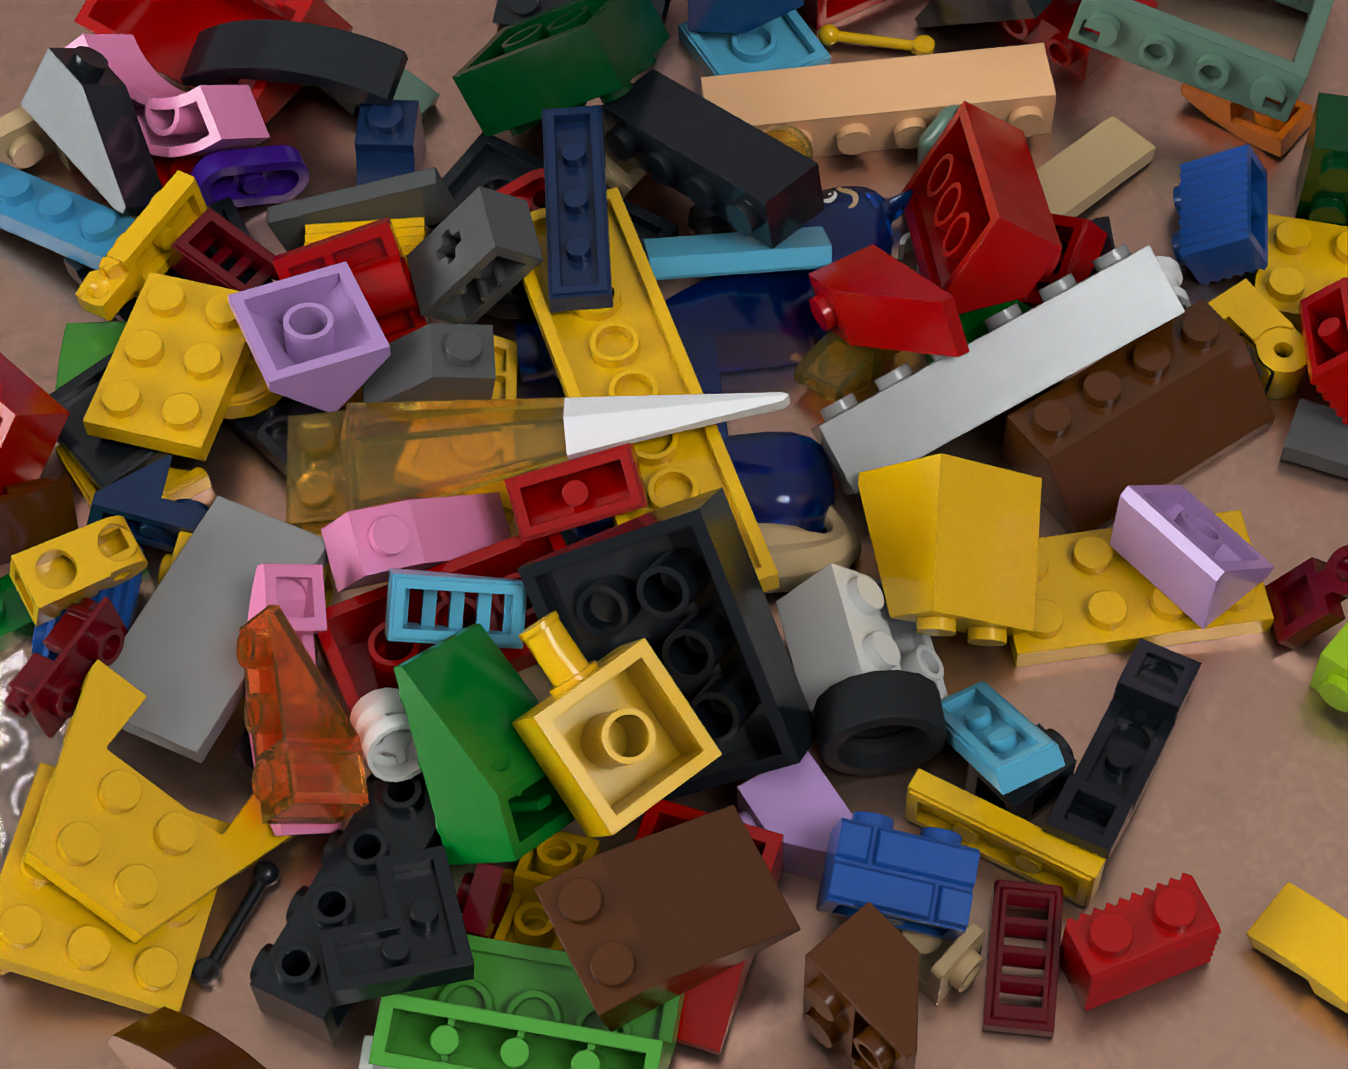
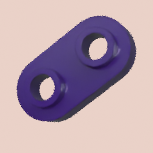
[191,145,310,207]

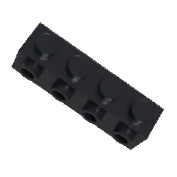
[602,69,825,249]
[250,772,443,1045]

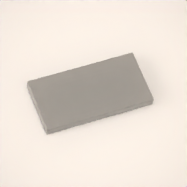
[108,496,329,763]

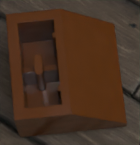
[803,902,919,1069]

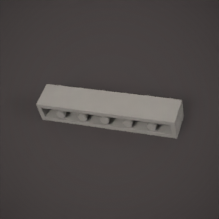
[811,243,1185,495]

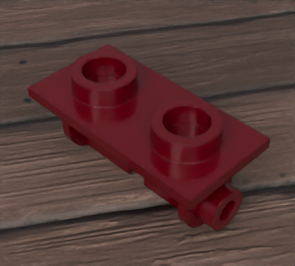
[3,596,128,739]

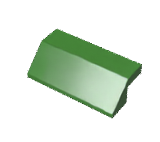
[368,935,685,1069]

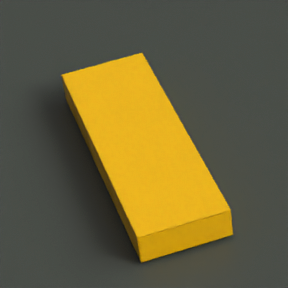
[904,768,1106,907]

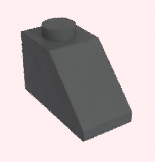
[362,323,496,418]

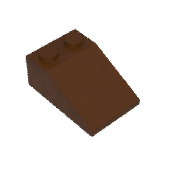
[534,805,801,1032]

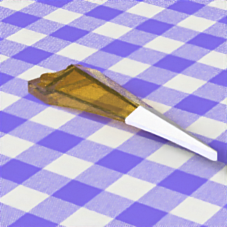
[286,392,790,534]

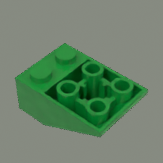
[394,623,575,865]

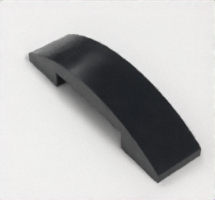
[180,19,408,106]
[1043,638,1202,859]

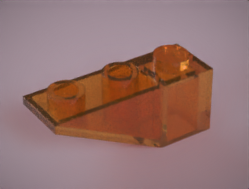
[236,604,369,824]

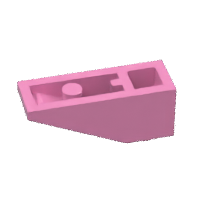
[321,492,511,592]

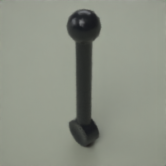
[192,861,280,988]

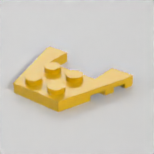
[22,659,296,944]

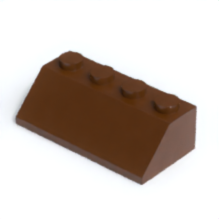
[1001,299,1275,534]

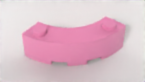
[65,34,270,157]

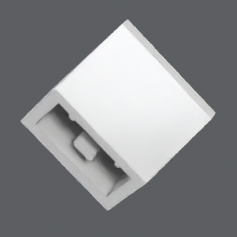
[776,563,948,717]

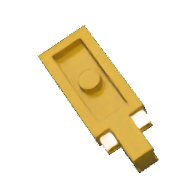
[75,170,208,321]

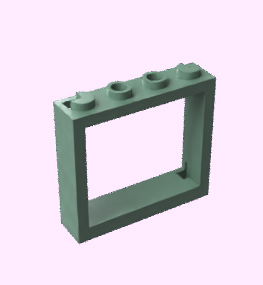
[1068,0,1334,123]

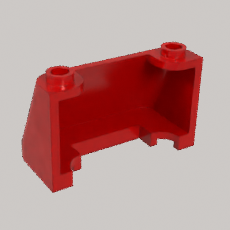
[74,0,353,125]

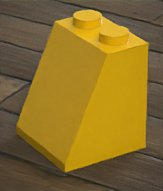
[858,453,1042,646]

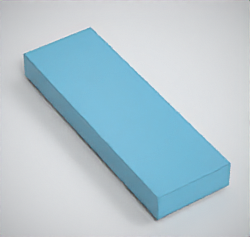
[643,226,832,280]
[941,681,1066,795]

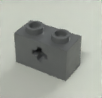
[407,186,543,324]

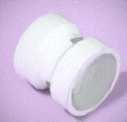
[349,687,422,782]

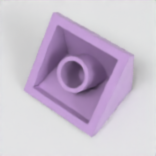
[228,261,391,414]
[1109,485,1275,629]

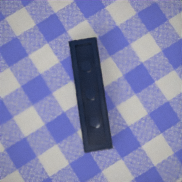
[542,105,613,312]

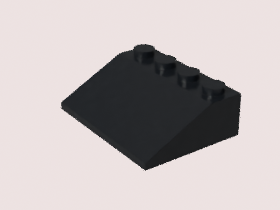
[517,487,817,800]

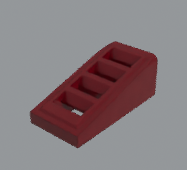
[169,207,279,291]
[982,880,1064,1037]

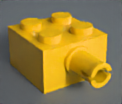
[511,611,722,838]

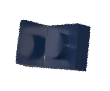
[87,455,209,552]

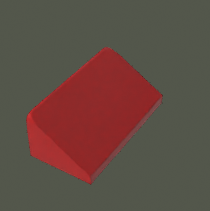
[504,443,648,543]

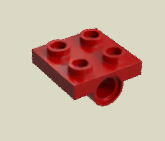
[272,216,430,343]

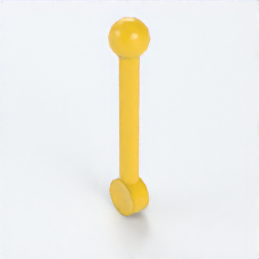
[818,24,935,56]

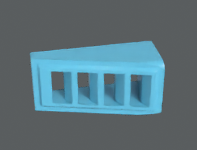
[385,568,527,649]

